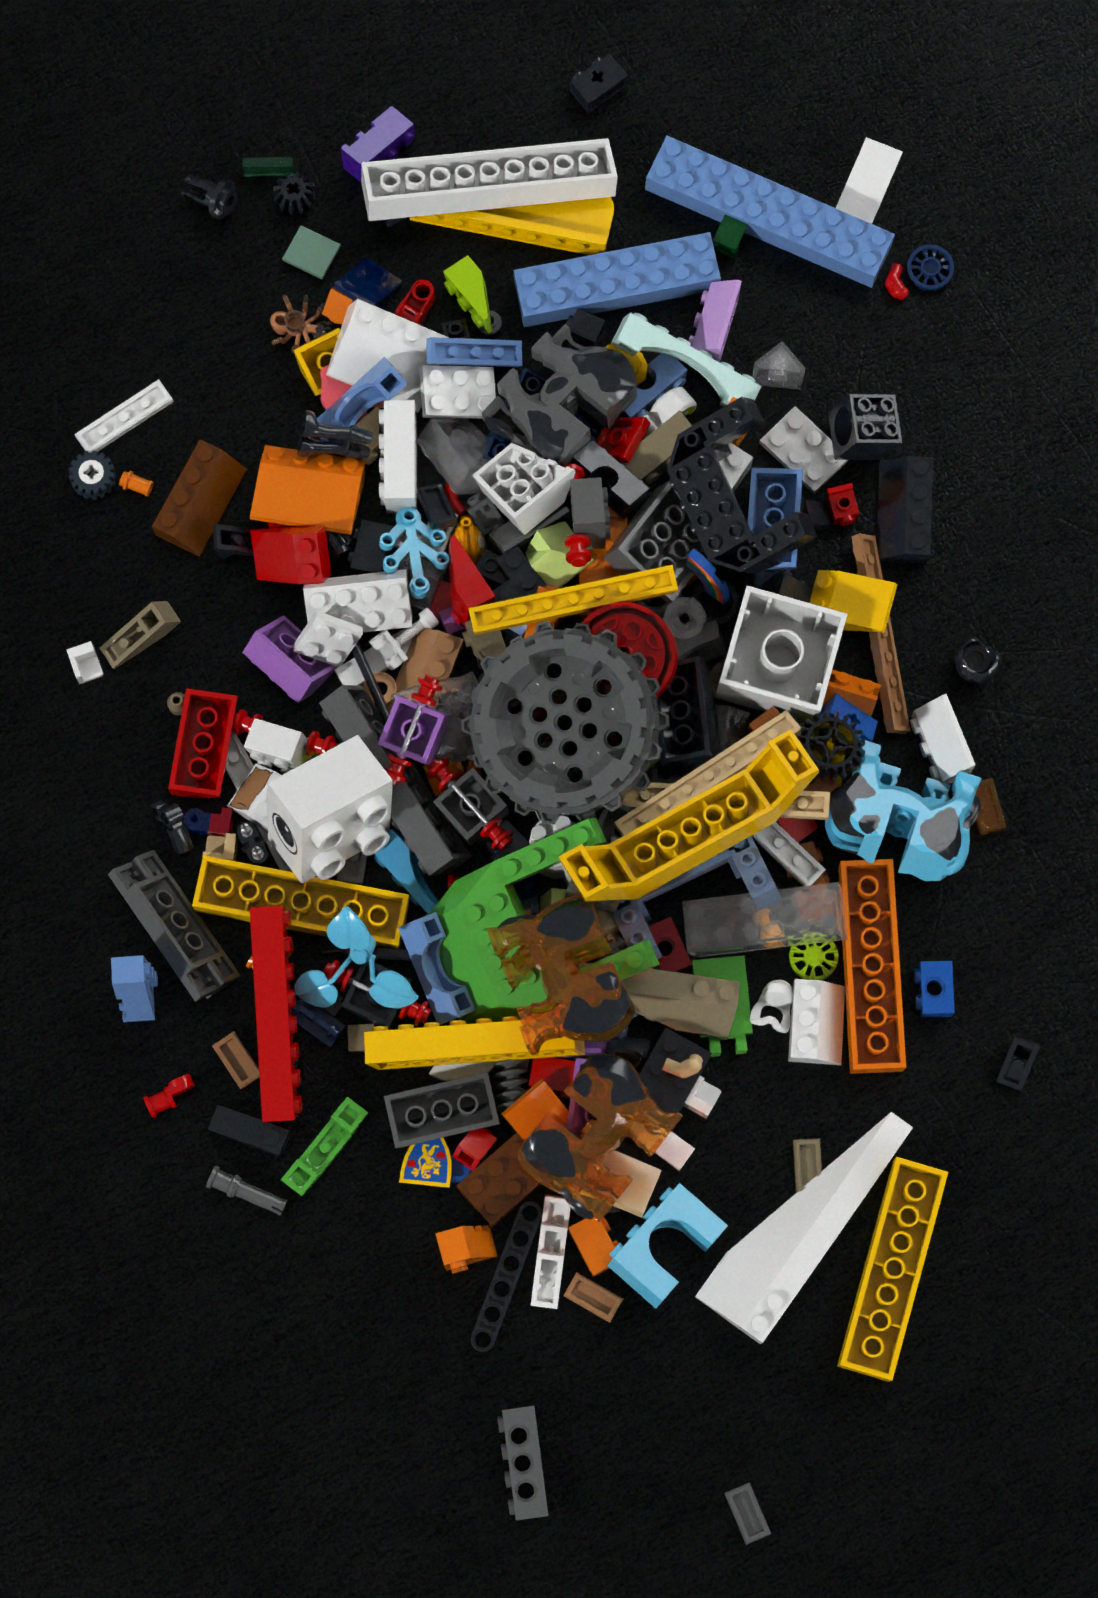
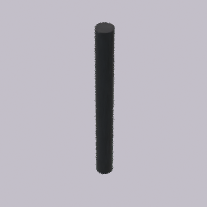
[352,641,390,724]

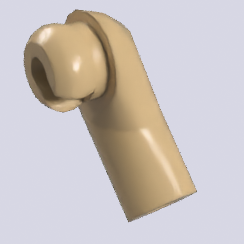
[662,1054,703,1078]

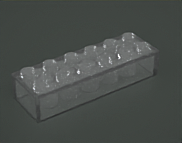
[682,882,848,958]

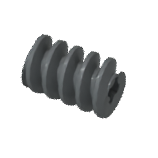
[494,1060,528,1112]

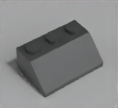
[488,504,570,556]

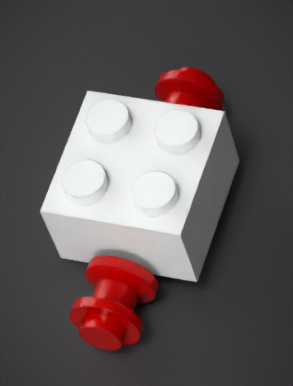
[233,709,338,774]

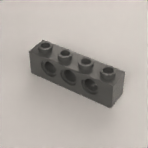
[498,1406,548,1520]

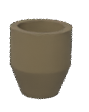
[167,692,185,715]

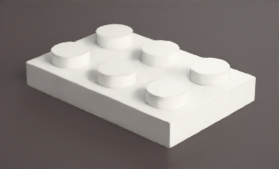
[419,365,496,419]
[759,406,848,494]

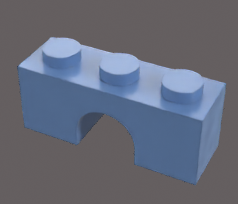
[620,353,687,417]

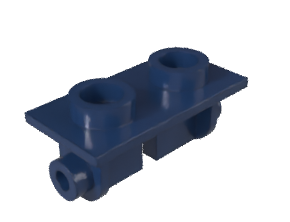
[292,999,346,1047]

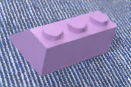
[689,280,742,363]

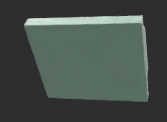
[282,226,341,279]

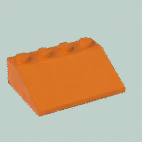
[250,445,365,535]

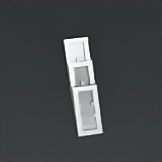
[531,1195,571,1309]

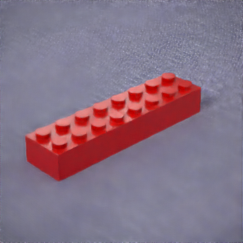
[250,905,302,1122]

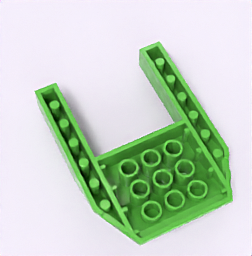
[428,818,659,1024]

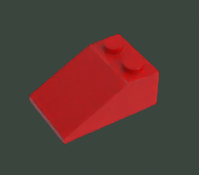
[250,525,332,584]
[448,535,495,631]

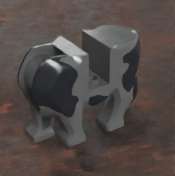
[482,324,637,467]

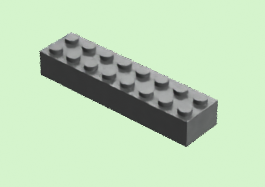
[319,685,472,876]

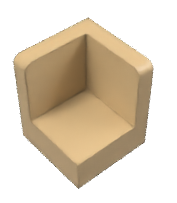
[202,833,239,861]

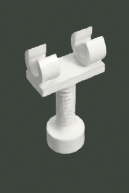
[369,608,439,670]

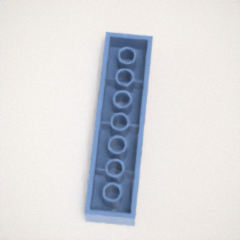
[514,232,721,327]

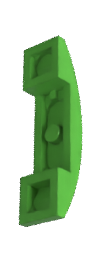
[281,1097,368,1196]

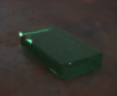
[242,157,294,177]

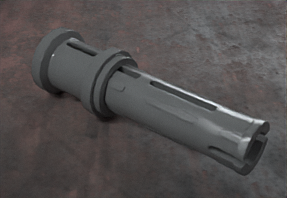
[206,1165,287,1216]

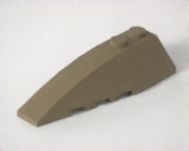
[578,962,740,1039]

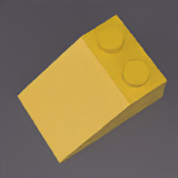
[809,570,898,633]

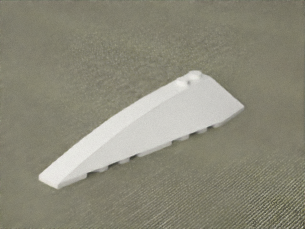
[695,1112,913,1344]

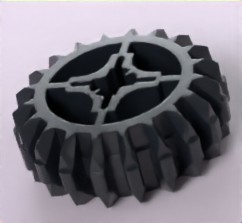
[796,711,865,781]

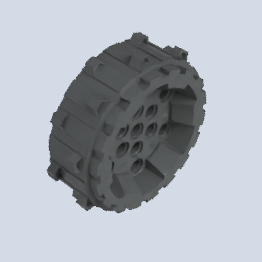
[461,621,670,825]

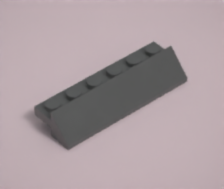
[108,850,241,1002]

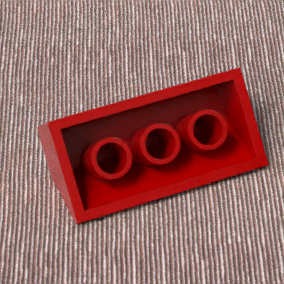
[168,688,238,799]

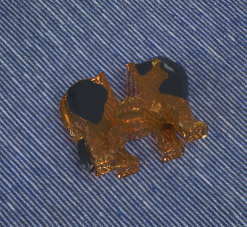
[487,895,635,1055]
[517,1054,683,1222]

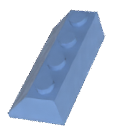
[748,468,803,572]

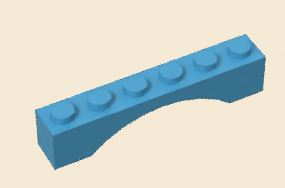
[374,828,440,916]

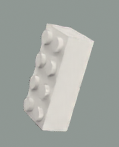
[379,400,417,514]
[303,569,413,632]

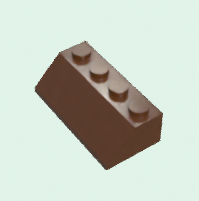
[152,439,248,557]

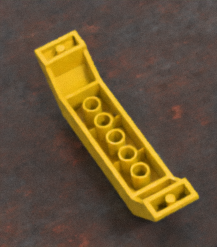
[559,729,819,901]

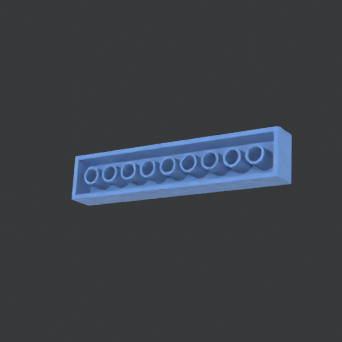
[645,136,895,288]

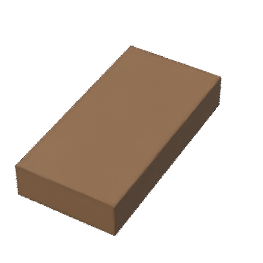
[212,1031,260,1090]
[563,1272,623,1323]

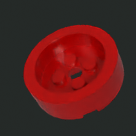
[582,602,678,698]

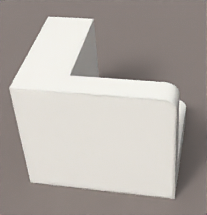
[67,641,103,684]
[684,1076,721,1119]

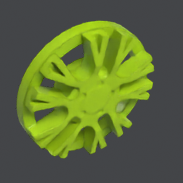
[789,932,838,981]

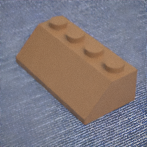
[387,628,465,712]

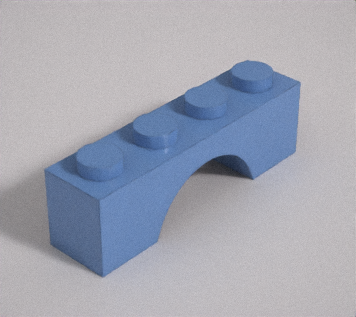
[317,357,408,443]
[398,912,476,1025]

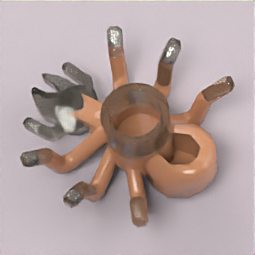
[270,294,333,353]

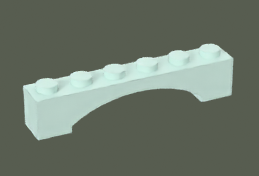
[611,313,761,407]

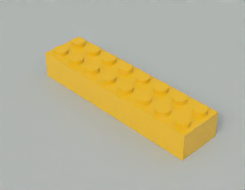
[192,855,410,949]
[364,1012,585,1070]
[837,1157,948,1382]

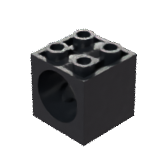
[828,394,902,460]

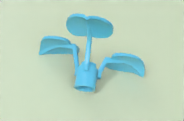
[294,905,419,1008]

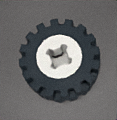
[69,451,116,500]

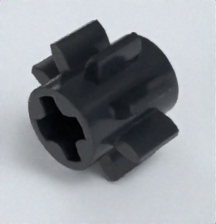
[326,531,352,559]

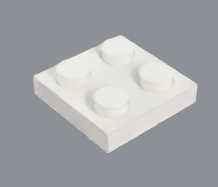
[293,611,363,667]

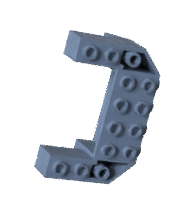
[611,836,782,959]

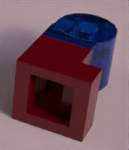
[183,807,235,837]

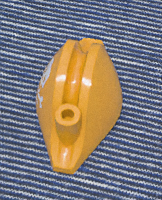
[449,515,487,566]

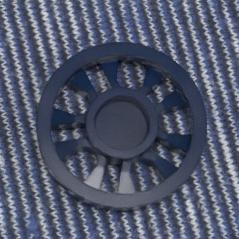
[907,244,954,291]

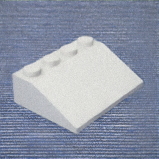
[326,299,449,413]

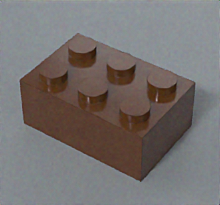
[456,1133,552,1228]

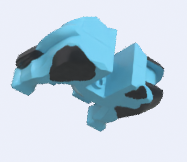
[824,740,981,881]

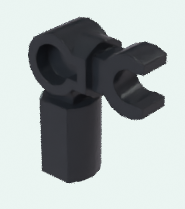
[150,799,193,854]

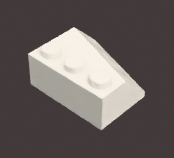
[472,443,576,535]

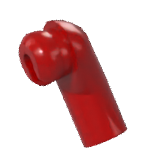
[885,263,909,300]

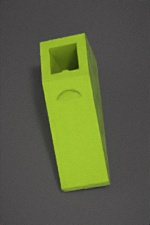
[443,255,492,334]

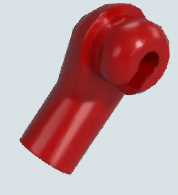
[443,479,467,518]

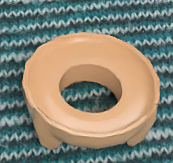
[363,672,397,704]

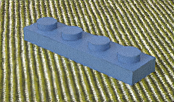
[426,337,522,367]

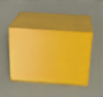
[293,328,340,396]

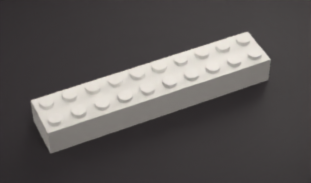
[361,138,618,221]

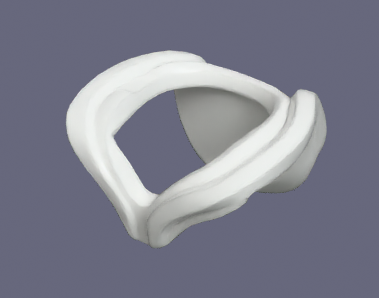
[750,980,793,1033]

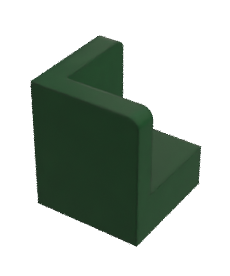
[713,215,747,259]

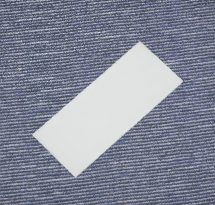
[836,137,903,224]

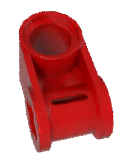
[394,280,435,325]

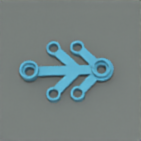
[379,507,450,599]

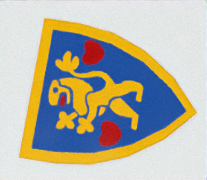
[399,1137,452,1188]

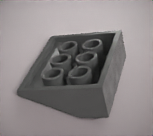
[603,481,703,603]

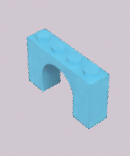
[607,1183,728,1308]

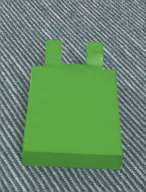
[692,956,753,1057]

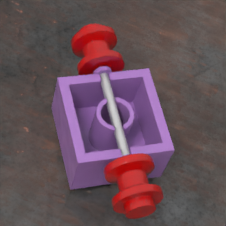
[378,674,452,785]

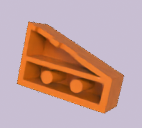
[435,1225,498,1274]

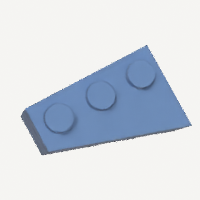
[111,955,158,1022]

